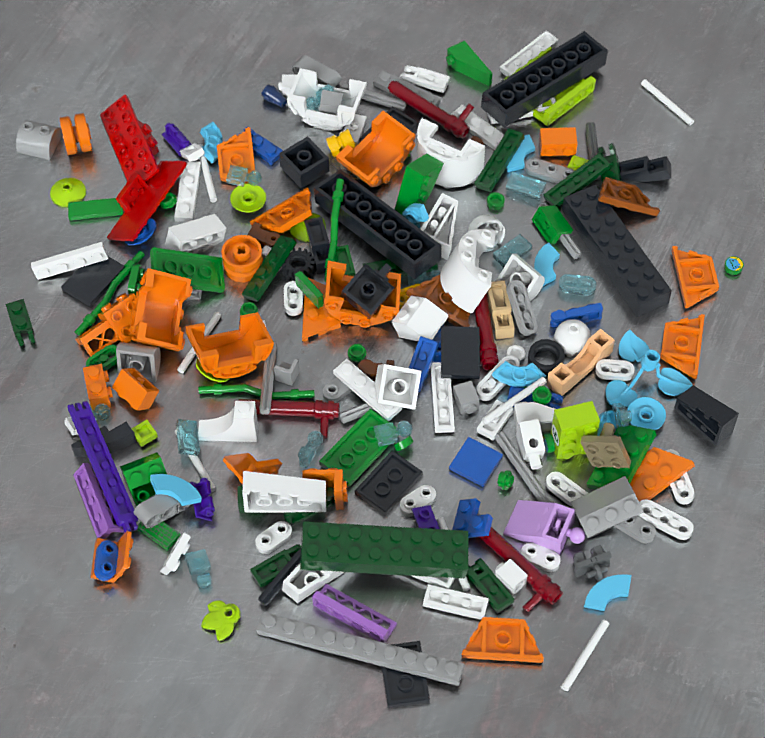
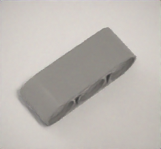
[292,55,342,87]
[134,494,191,528]

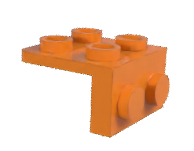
[97,293,135,343]
[223,453,282,484]
[302,468,348,510]
[90,531,133,583]

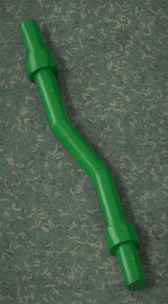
[325,179,344,281]
[74,251,145,336]
[198,383,315,401]

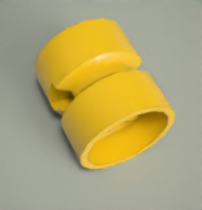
[326,129,356,160]

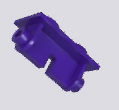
[161,122,192,157]
[190,478,215,521]
[411,505,440,529]

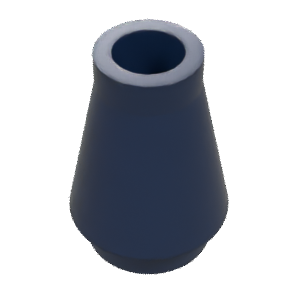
[261,84,287,108]

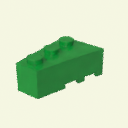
[394,153,444,214]

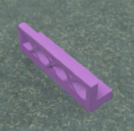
[73,463,125,539]
[312,584,397,643]

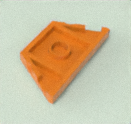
[217,127,257,186]
[249,187,312,233]
[671,246,719,308]
[302,278,341,341]
[660,314,705,379]
[630,447,695,502]
[462,617,544,663]

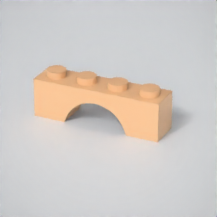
[547,329,615,396]

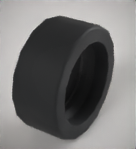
[528,339,565,377]

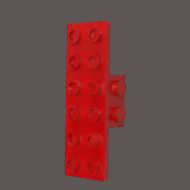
[100,94,159,182]
[107,161,187,241]

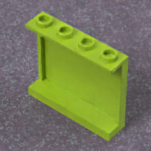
[505,47,596,126]

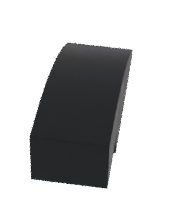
[619,156,671,182]
[304,217,330,274]
[71,422,136,457]

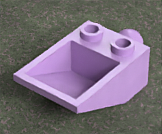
[503,500,586,555]

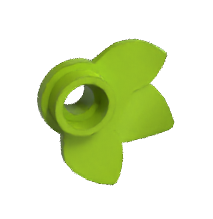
[201,600,241,641]

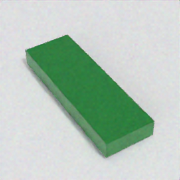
[68,198,123,221]

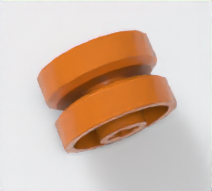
[59,113,92,155]
[221,235,263,283]

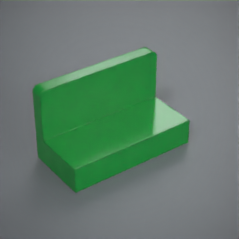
[531,205,573,245]

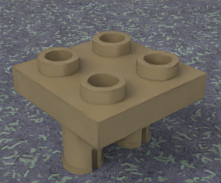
[580,423,631,468]

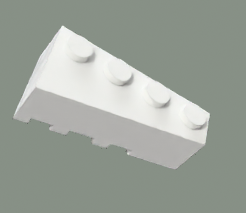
[243,471,326,512]
[282,564,345,603]

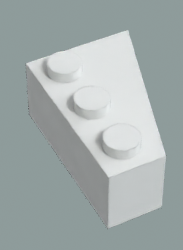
[421,193,458,260]
[164,214,226,253]

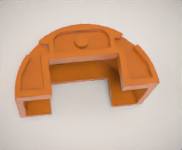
[336,111,416,187]
[324,261,401,328]
[130,268,192,351]
[185,312,274,379]

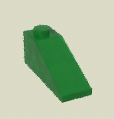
[446,40,493,86]

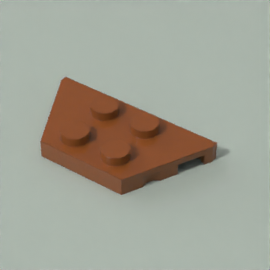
[598,177,660,216]
[406,275,470,327]

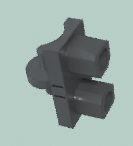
[573,545,612,581]

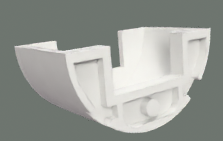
[287,69,367,130]
[417,118,485,187]
[440,229,495,313]

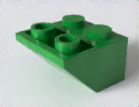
[120,452,167,507]

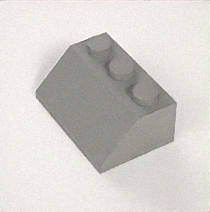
[570,476,644,539]

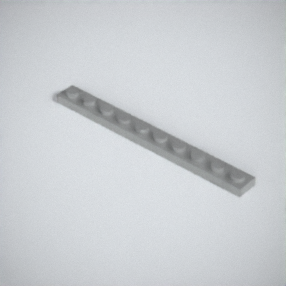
[256,612,464,686]

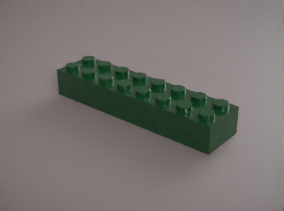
[300,521,469,579]

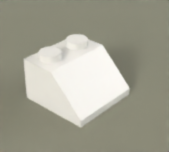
[392,295,449,341]
[375,364,421,409]

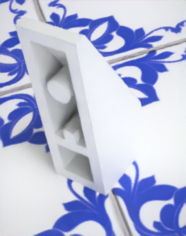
[513,402,556,432]

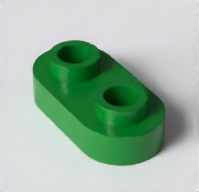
[128,264,145,295]
[86,345,117,371]

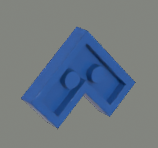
[452,498,493,538]

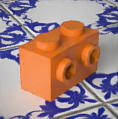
[539,127,577,156]
[83,364,113,412]
[112,368,160,411]

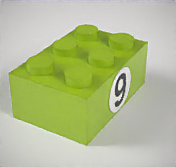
[551,401,600,460]

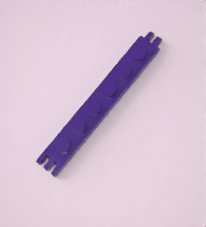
[67,401,138,532]

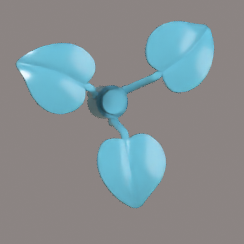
[605,330,693,408]

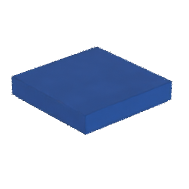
[449,437,503,487]

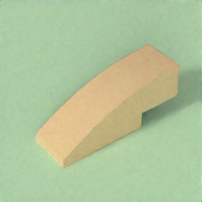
[487,280,515,340]

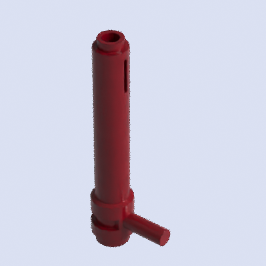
[388,81,474,139]
[475,293,499,370]
[234,399,340,439]
[479,527,563,613]

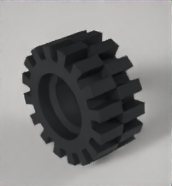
[282,247,315,281]

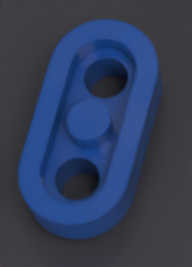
[94,540,118,581]

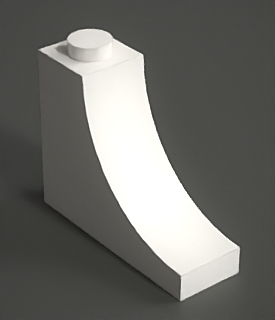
[198,401,258,442]

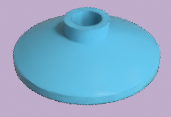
[627,397,666,430]

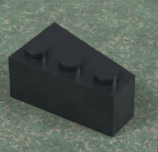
[674,385,739,446]

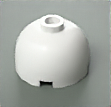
[468,215,505,252]
[553,319,591,358]

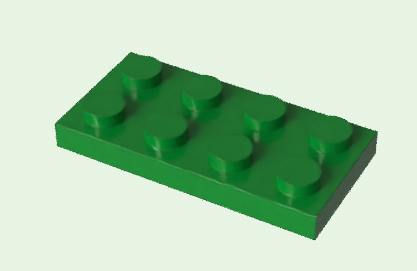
[150,247,225,293]
[319,409,400,487]
[586,423,656,490]

